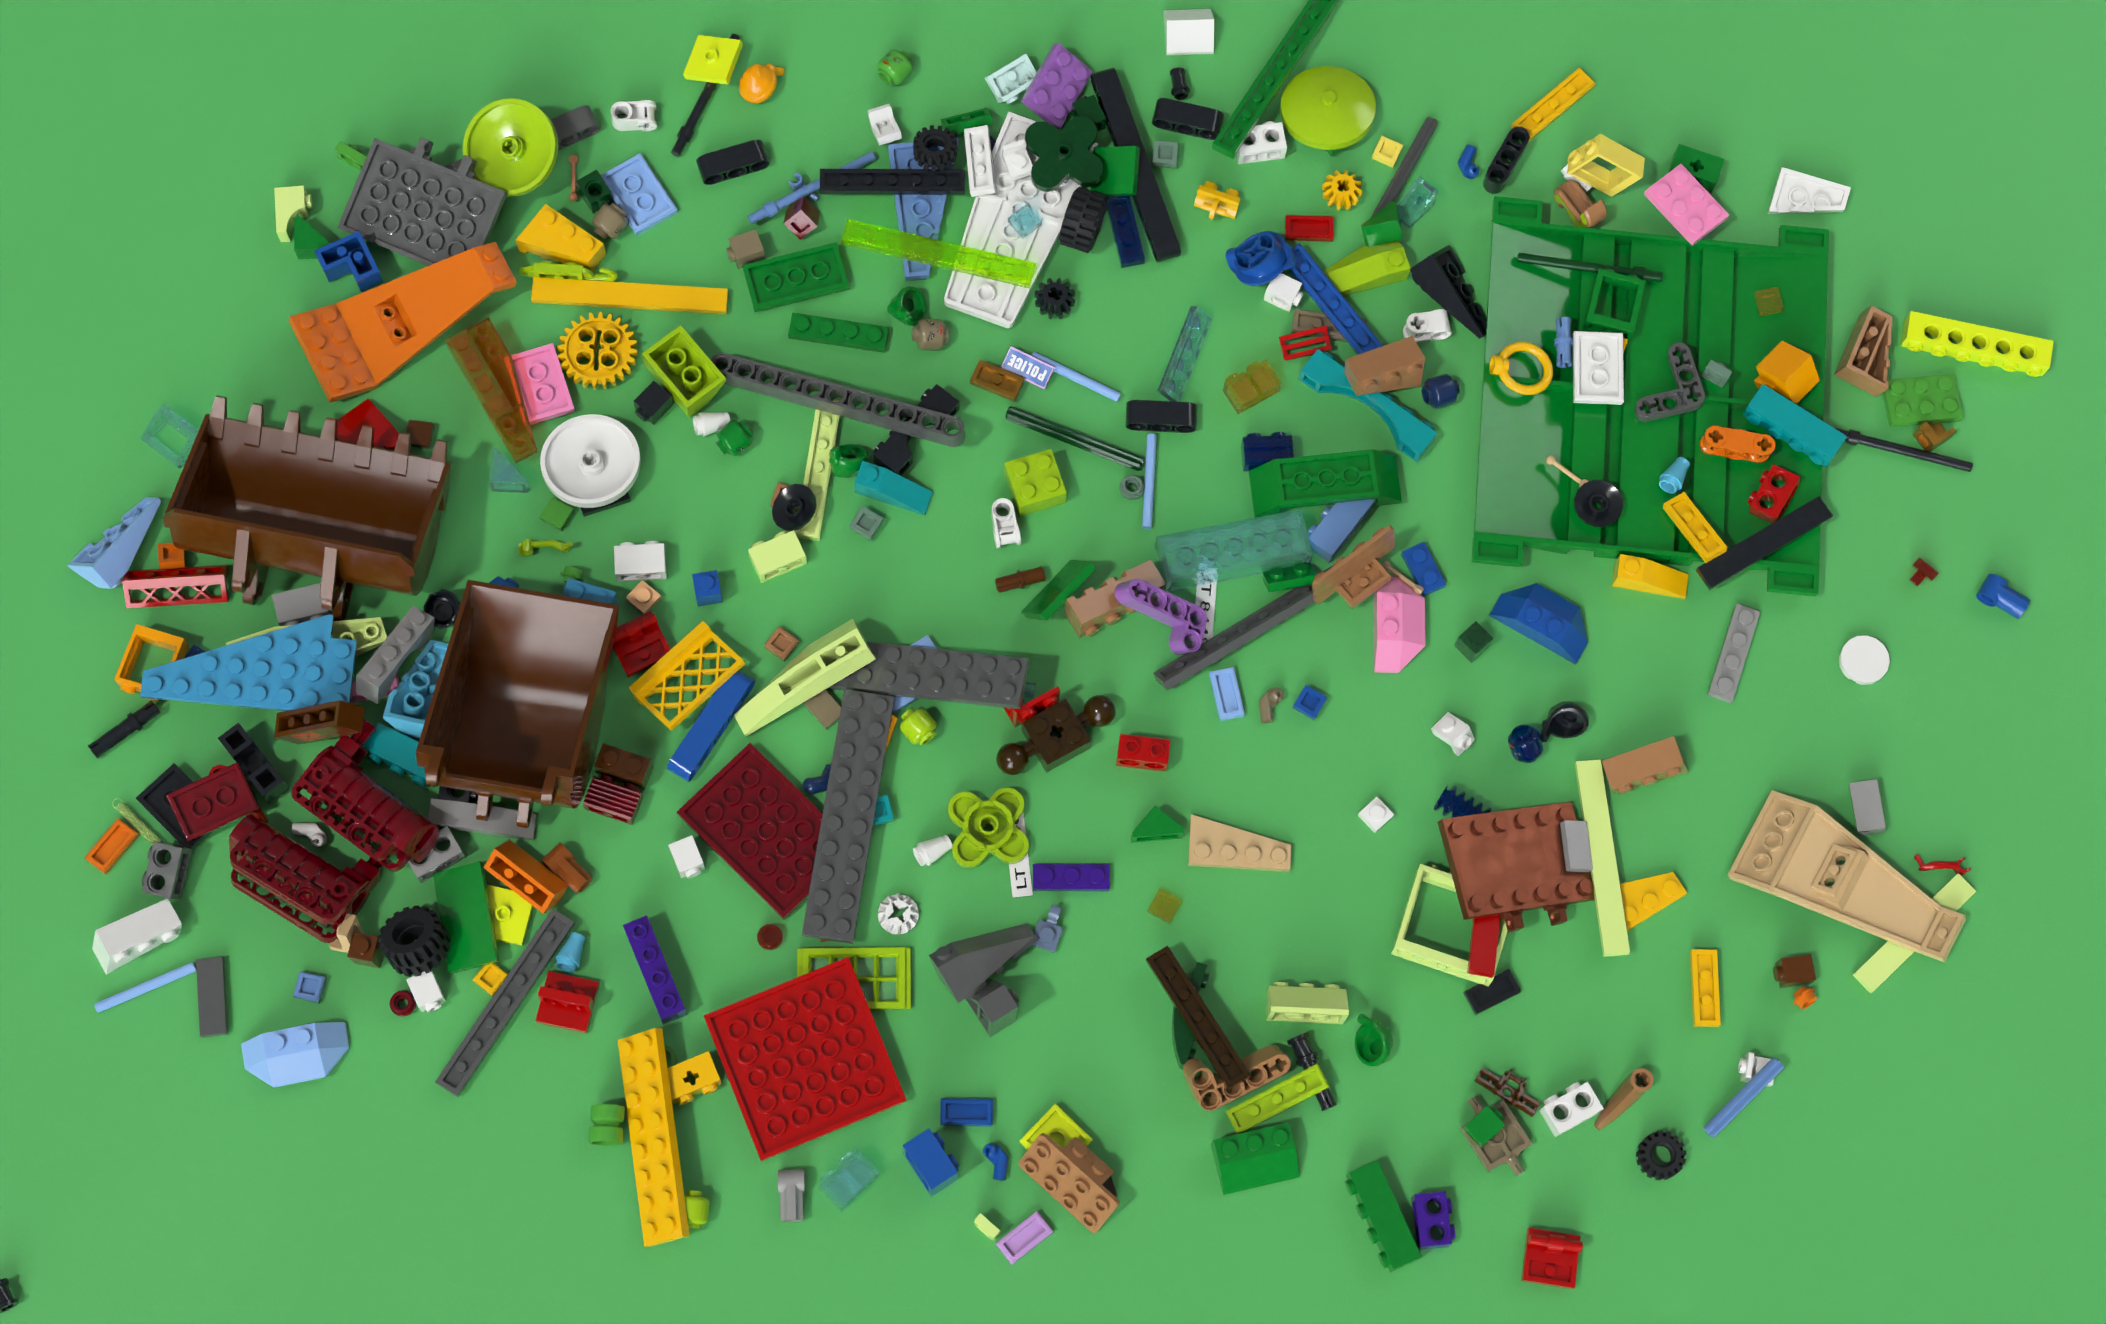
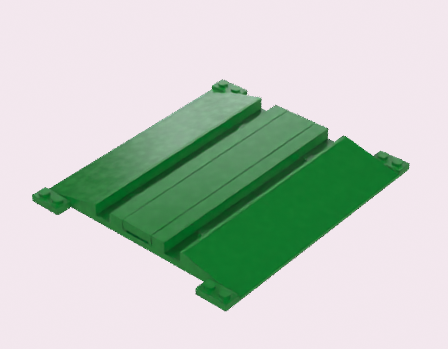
[1471,196,1829,597]

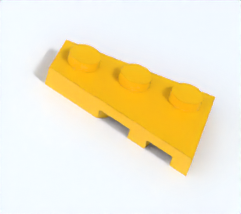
[1620,872,1687,931]

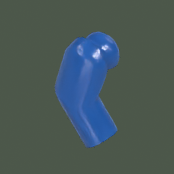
[1458,145,1479,179]
[983,1143,1008,1181]

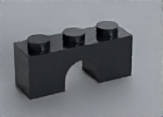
[218,723,289,804]

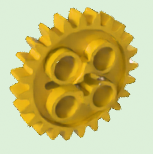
[558,312,638,390]

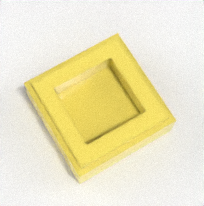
[1371,136,1403,168]

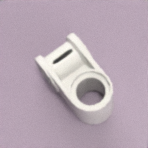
[611,100,657,131]
[1403,309,1452,342]
[991,498,1021,549]

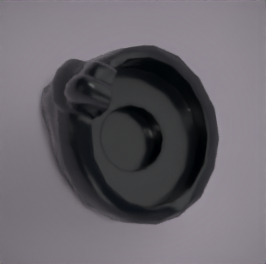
[1539,702,1589,742]

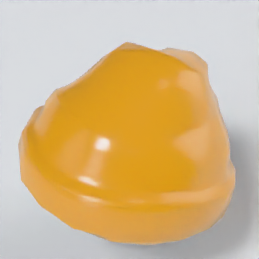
[739,63,785,104]

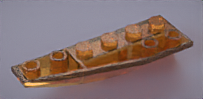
[445,317,538,463]

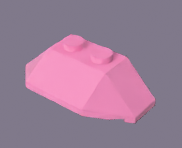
[1373,577,1425,673]

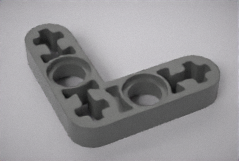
[1634,342,1705,422]

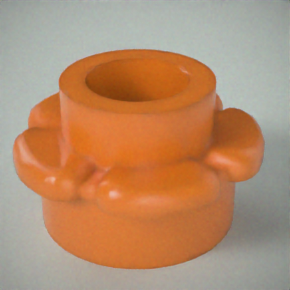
[1793,986,1817,1010]

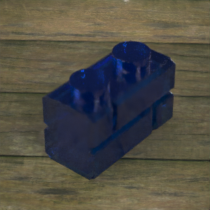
[1241,432,1294,471]

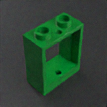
[1582,268,1646,342]

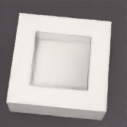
[1358,797,1394,833]

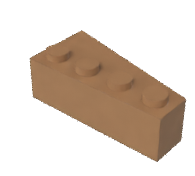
[1064,560,1166,639]

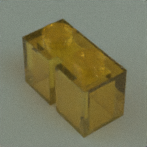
[1223,359,1282,414]

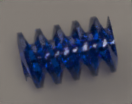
[1434,785,1492,818]

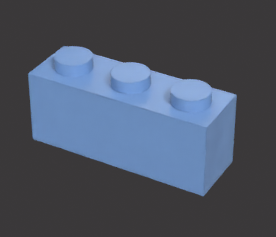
[1306,499,1375,563]

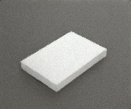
[1573,331,1624,405]

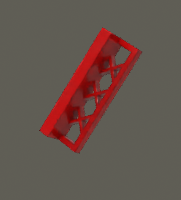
[122,565,229,608]

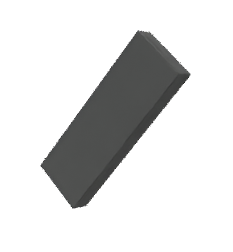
[196,957,228,1038]

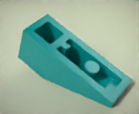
[854,461,933,516]

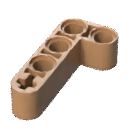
[1183,1045,1291,1111]

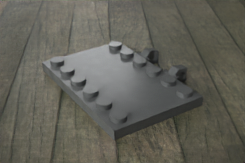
[337,137,508,266]

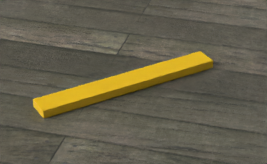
[531,277,728,314]

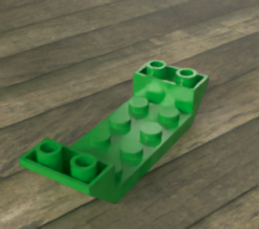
[1249,449,1402,518]

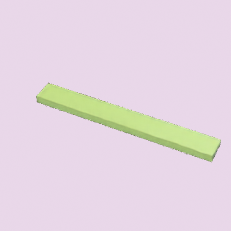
[1575,760,1630,957]

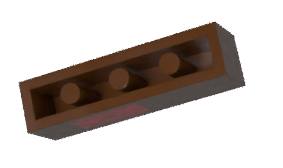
[274,700,365,745]

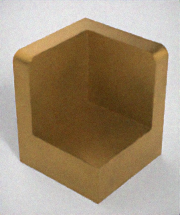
[1913,421,1956,452]

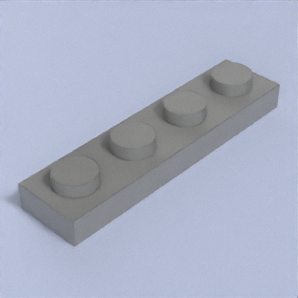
[1707,604,1760,704]

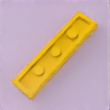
[1511,67,1596,142]

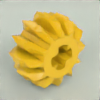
[1322,169,1363,211]

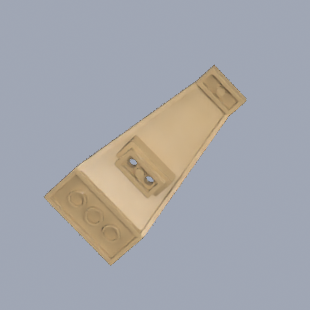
[1728,790,1966,962]

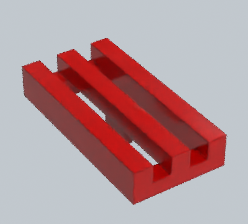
[1279,326,1332,361]

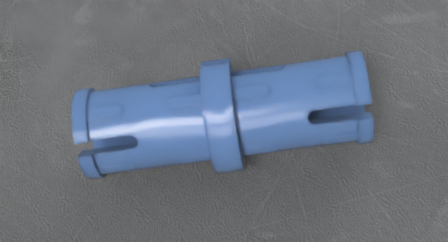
[1554,317,1573,368]

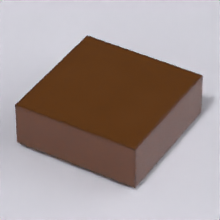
[406,420,435,449]

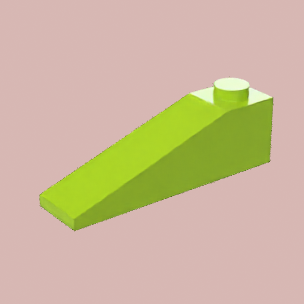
[1315,241,1411,304]

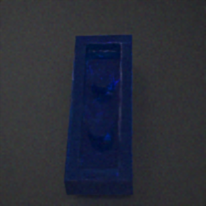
[1107,195,1145,268]

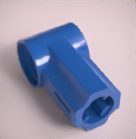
[1976,574,2030,619]

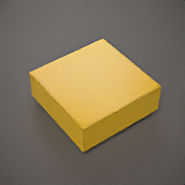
[472,963,508,997]

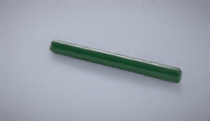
[1006,406,1144,471]

